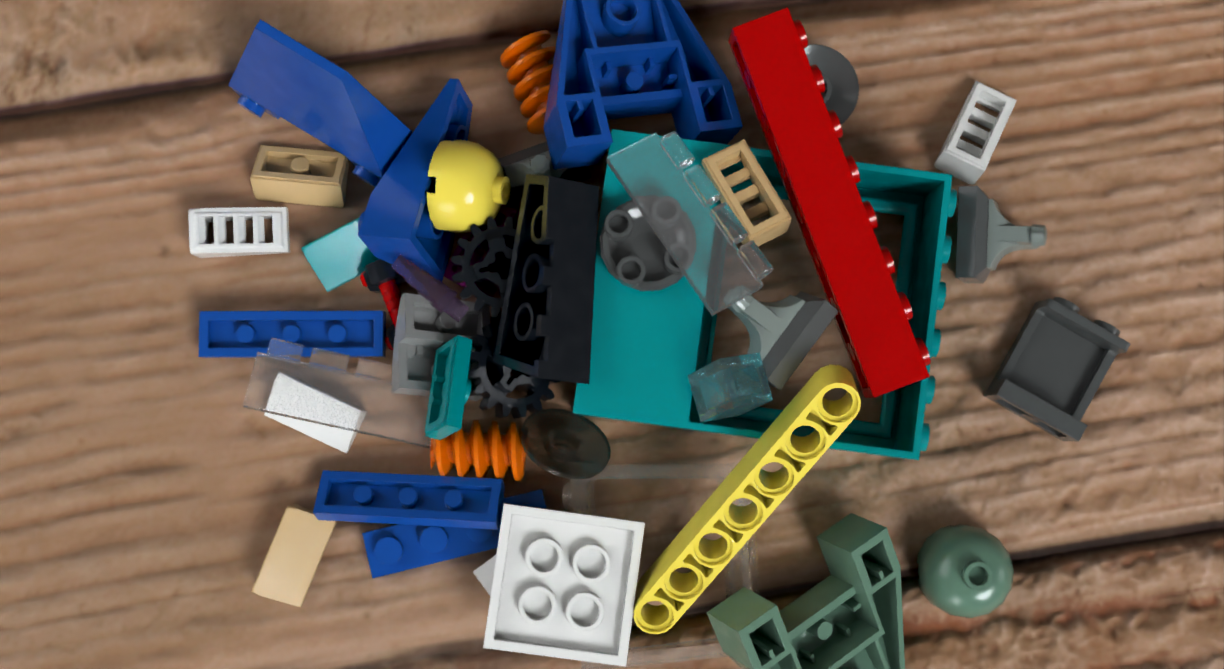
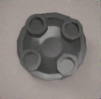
[600,197,696,291]

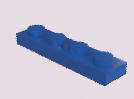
[198,311,386,358]
[313,470,505,530]
[362,489,547,579]

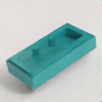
[425,335,473,440]

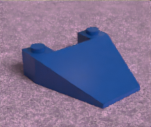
[543,0,743,170]
[228,19,413,187]

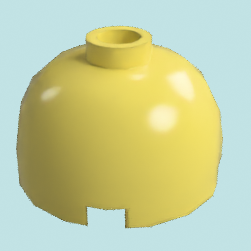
[427,140,510,233]

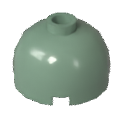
[917,524,1014,618]

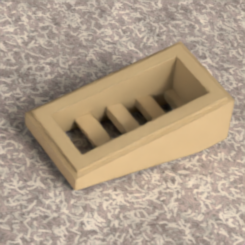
[701,139,792,251]

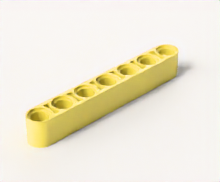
[634,365,861,634]

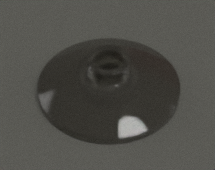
[520,408,611,479]

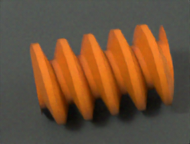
[500,30,556,135]
[430,419,528,482]

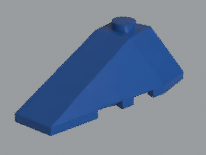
[358,78,473,283]

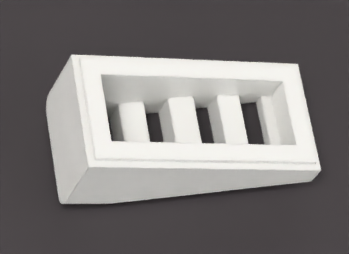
[934,81,1017,185]
[188,207,290,258]

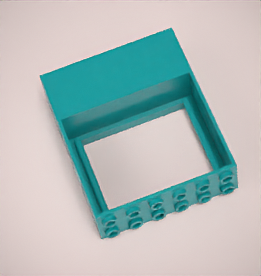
[573,129,957,460]

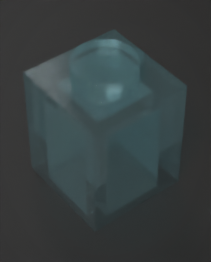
[688,352,773,422]

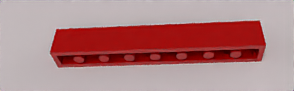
[728,7,931,398]

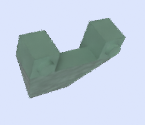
[706,513,905,669]

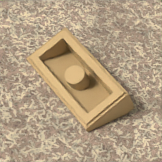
[250,145,350,208]
[251,504,337,607]

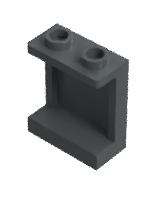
[984,297,1131,441]

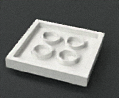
[483,503,645,667]

